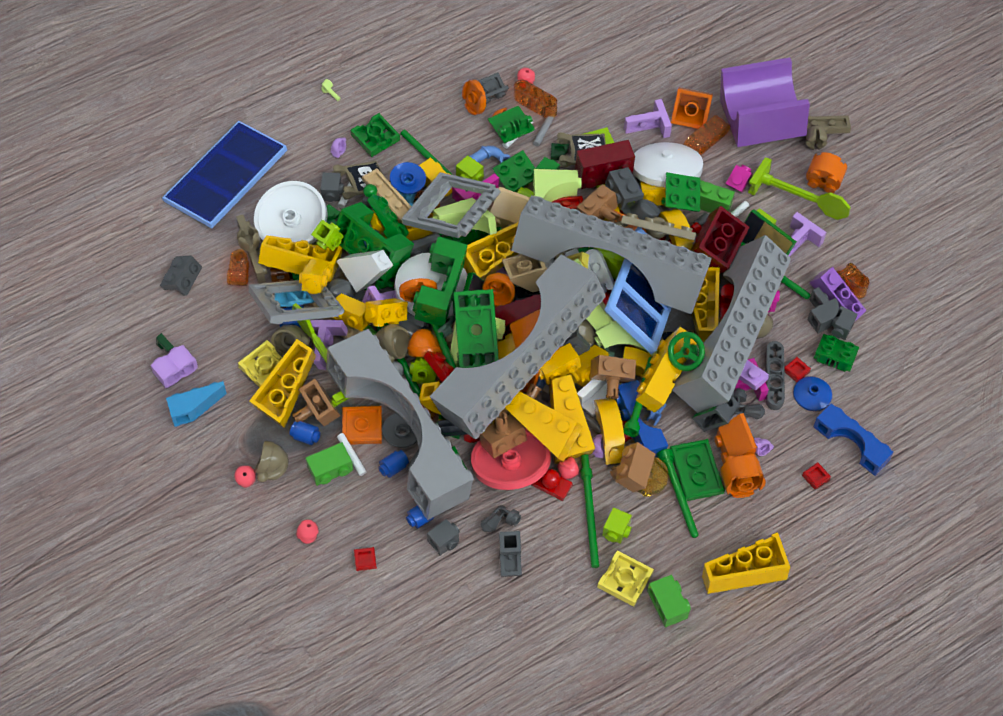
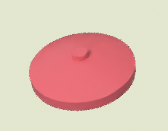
[471,428,551,490]

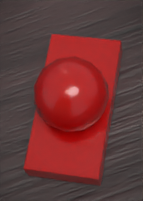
[531,469,573,501]

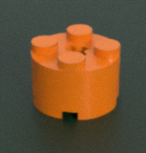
[806,152,847,193]
[720,453,766,498]

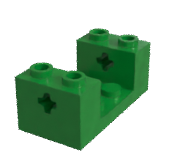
[336,202,414,281]
[412,237,468,327]
[452,289,499,368]

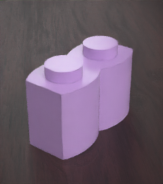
[151,345,198,388]

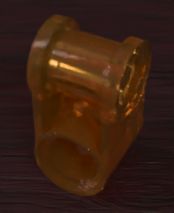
[227,249,249,286]
[836,263,870,299]

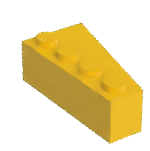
[464,222,519,281]
[258,235,343,283]
[692,267,720,343]
[635,327,697,413]
[249,339,316,428]
[549,374,595,464]
[505,391,583,462]
[702,532,790,594]

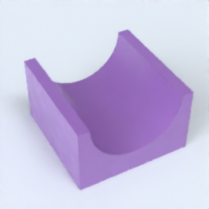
[720,57,810,147]

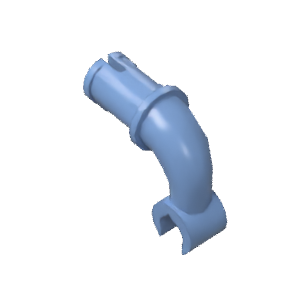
[470,146,511,163]

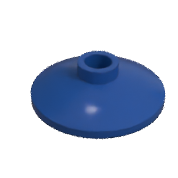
[390,162,426,194]
[793,377,832,411]

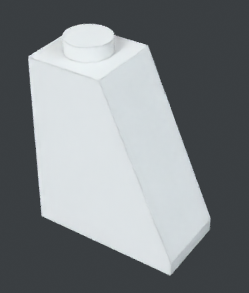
[337,250,393,293]

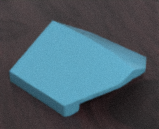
[274,291,315,307]

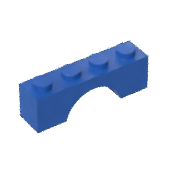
[615,380,669,457]
[813,403,894,476]

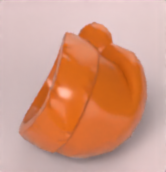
[482,273,515,307]
[407,329,443,358]

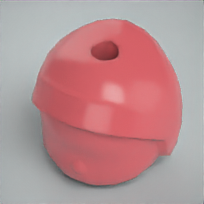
[517,68,535,87]
[558,457,579,480]
[235,466,256,488]
[296,520,319,544]

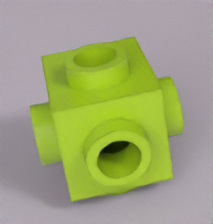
[311,220,344,251]
[409,357,438,385]

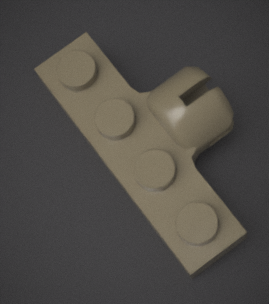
[805,116,851,150]
[620,213,696,240]
[236,215,267,284]

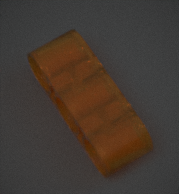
[514,80,557,118]
[684,115,731,155]

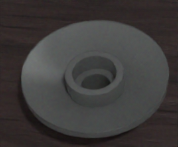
[383,413,417,448]

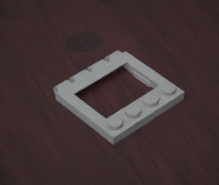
[402,172,501,238]
[248,280,344,324]

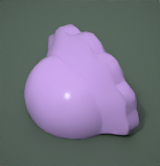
[331,137,346,158]
[592,434,604,458]
[754,437,774,456]

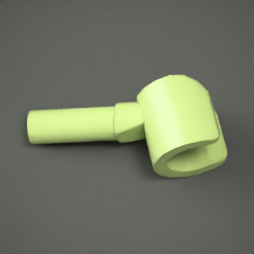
[321,79,341,101]

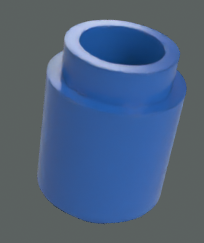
[290,421,321,446]
[378,450,409,478]
[406,505,434,529]

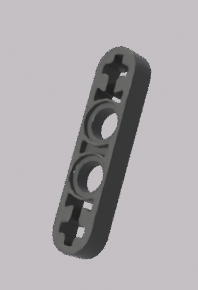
[765,341,785,410]

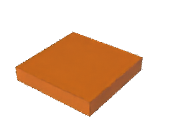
[342,406,382,445]

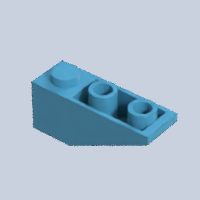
[166,381,227,427]

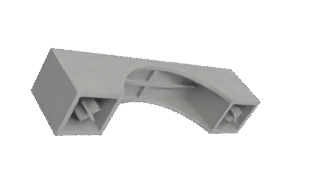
[511,195,712,314]
[672,235,791,413]
[430,254,606,439]
[326,329,473,520]

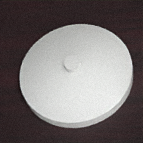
[633,142,703,187]
[254,181,327,244]
[395,253,468,319]

